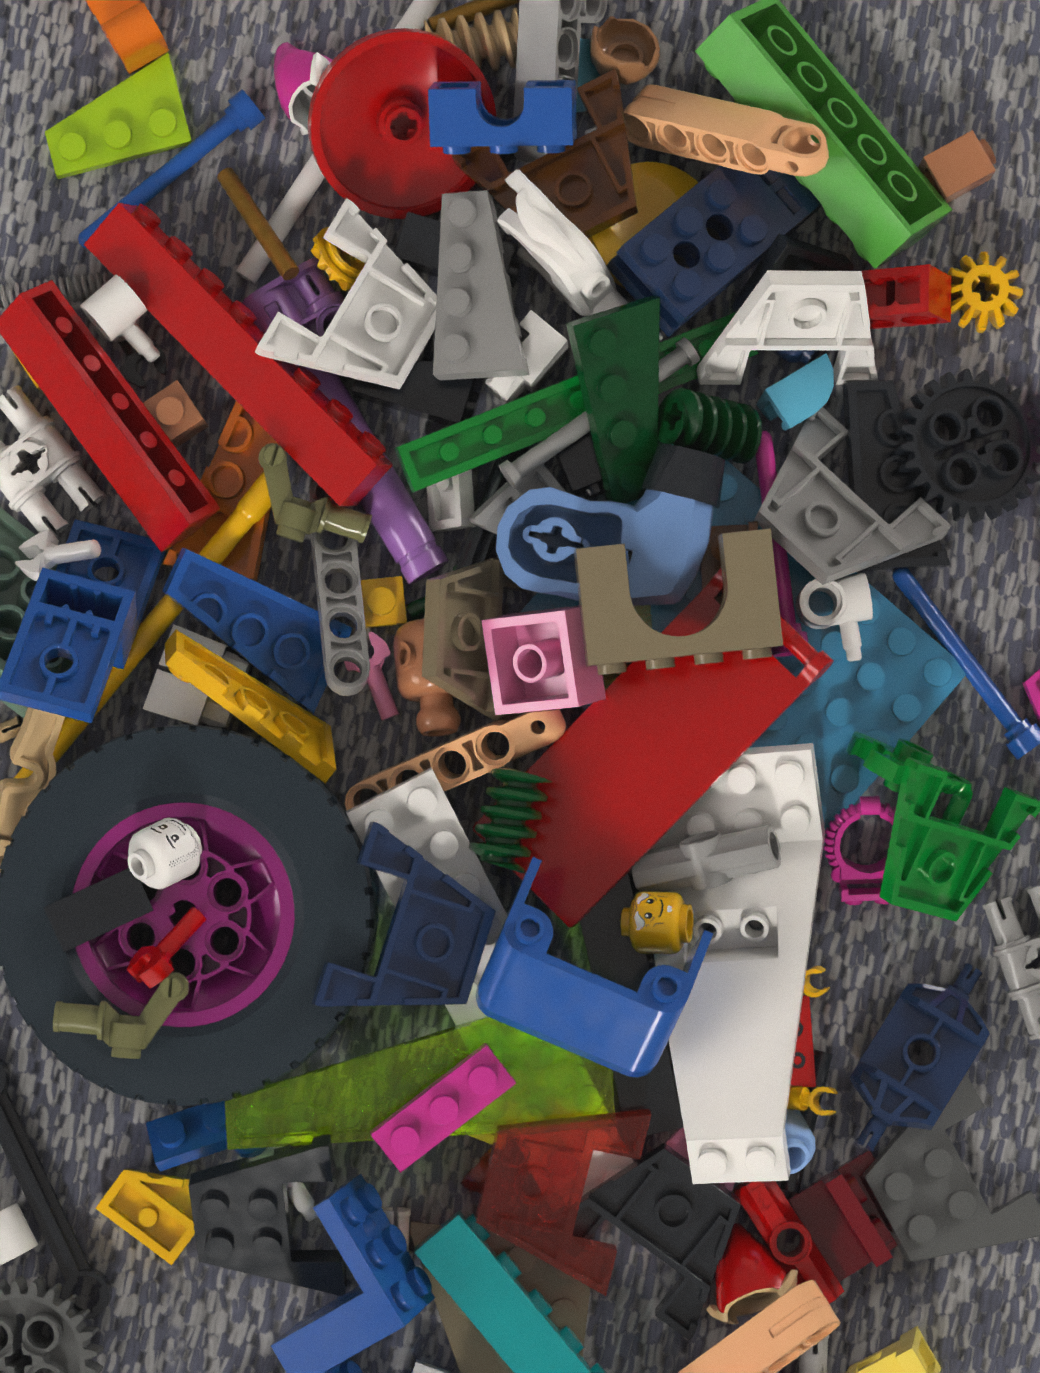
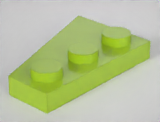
[45,52,192,179]

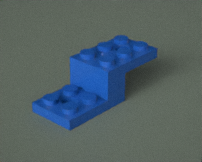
[0,519,166,723]

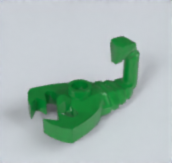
[846,731,973,824]

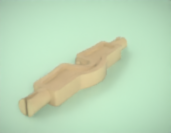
[0,707,65,873]

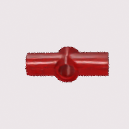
[733,1181,845,1304]

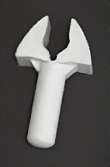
[15,530,101,581]

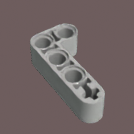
[514,0,607,163]

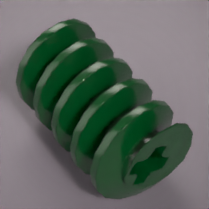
[658,388,762,464]
[469,768,552,874]

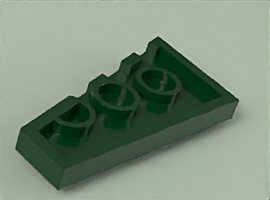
[566,295,660,503]

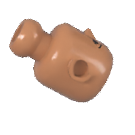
[393,618,461,737]

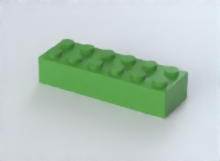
[695,0,953,269]

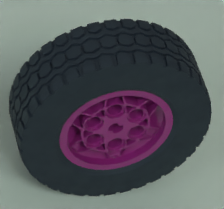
[0,725,378,1106]

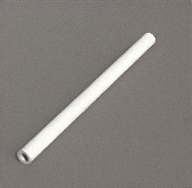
[235,0,441,285]

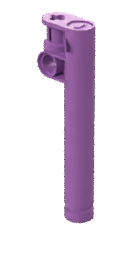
[242,257,449,585]

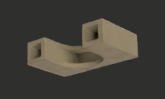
[574,528,783,675]

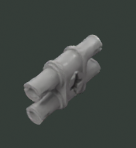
[982,885,1040,1040]

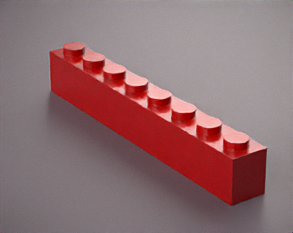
[84,203,393,506]

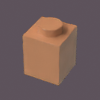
[918,130,996,203]
[143,380,209,448]

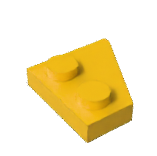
[95,1168,195,1265]

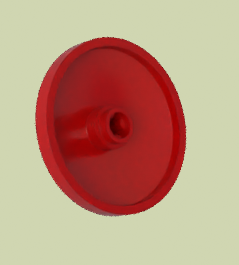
[308,28,496,219]

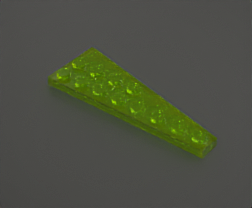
[225,1016,615,1150]

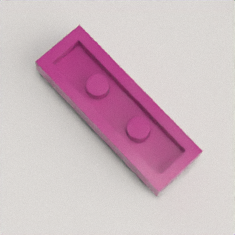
[370,1042,516,1173]

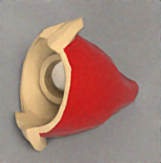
[706,1223,798,1325]

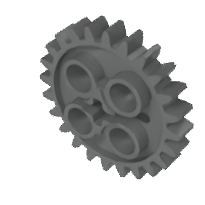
[0,1275,104,1373]

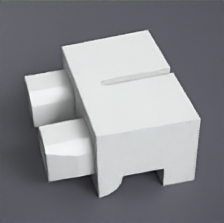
[486,310,569,404]
[143,624,251,728]

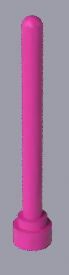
[755,431,808,657]

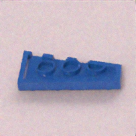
[162,548,353,714]

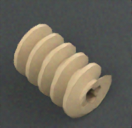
[424,7,519,71]

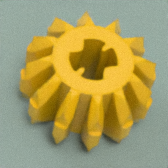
[947,251,1023,333]

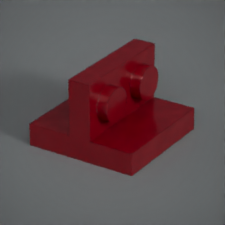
[788,1149,897,1282]

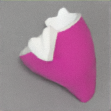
[274,42,332,135]

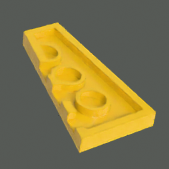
[165,630,337,783]

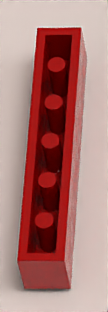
[0,280,220,552]

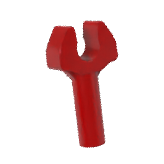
[126,907,207,989]

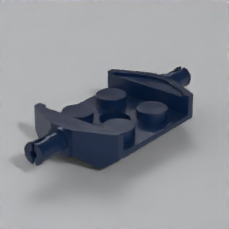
[850,963,990,1151]

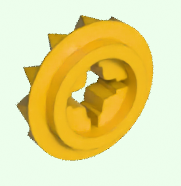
[311,227,365,291]

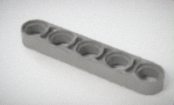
[307,480,370,696]

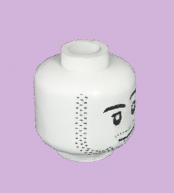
[128,818,202,890]

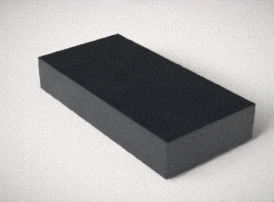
[43,868,154,952]

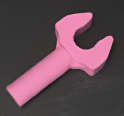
[344,631,399,721]

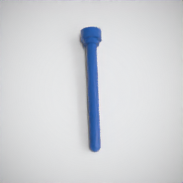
[78,89,266,248]
[892,568,1040,760]

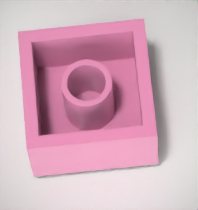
[481,605,606,715]

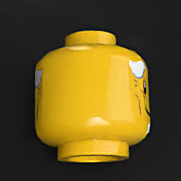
[621,891,694,954]

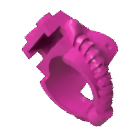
[823,796,896,905]

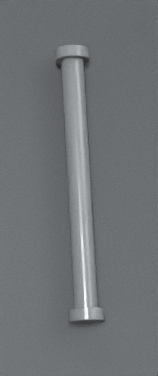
[499,337,700,489]

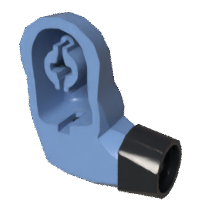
[496,443,725,605]

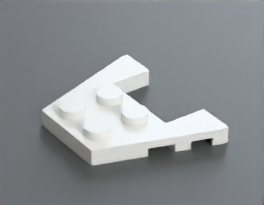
[255,198,437,389]
[696,270,878,385]

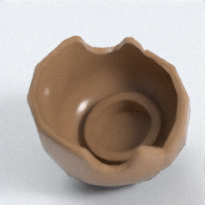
[590,16,660,85]

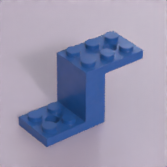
[271,1174,435,1373]

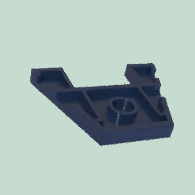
[312,821,496,1007]

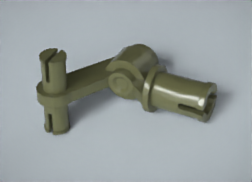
[258,443,372,543]
[53,972,190,1059]

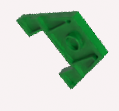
[879,757,1040,922]

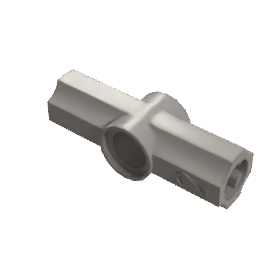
[632,824,781,892]

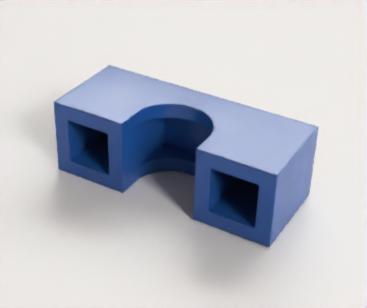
[428,80,577,155]

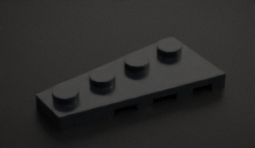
[842,380,951,571]

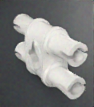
[0,385,106,537]

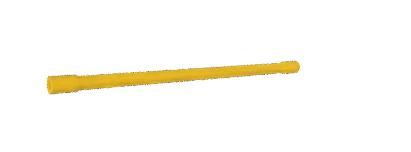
[14,471,271,778]

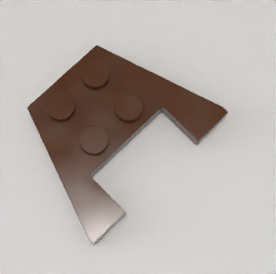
[451,69,638,238]

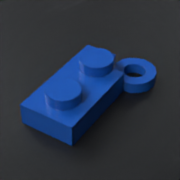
[146,1097,269,1172]

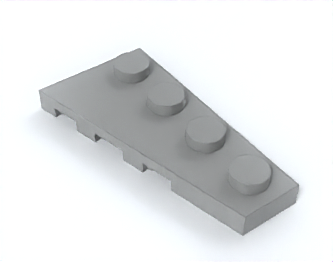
[433,190,530,380]

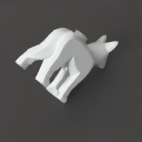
[497,169,663,340]

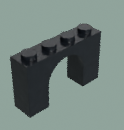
[351,212,522,426]

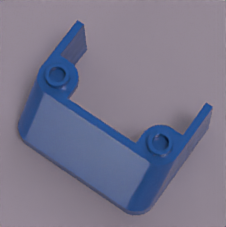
[475,857,713,1077]

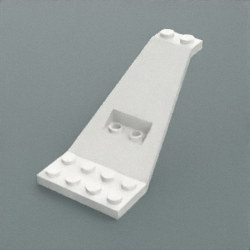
[649,743,825,1184]

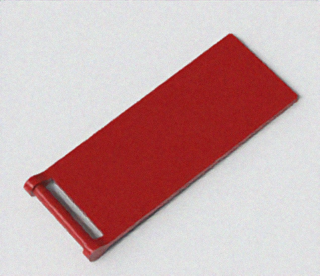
[473,568,834,927]

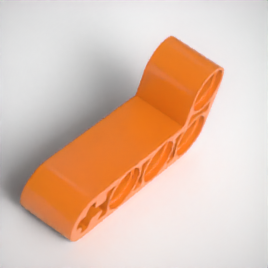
[85,0,169,74]

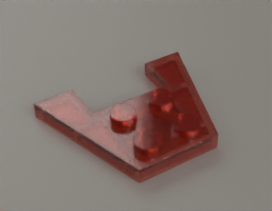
[475,1109,652,1296]

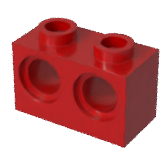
[861,264,952,329]

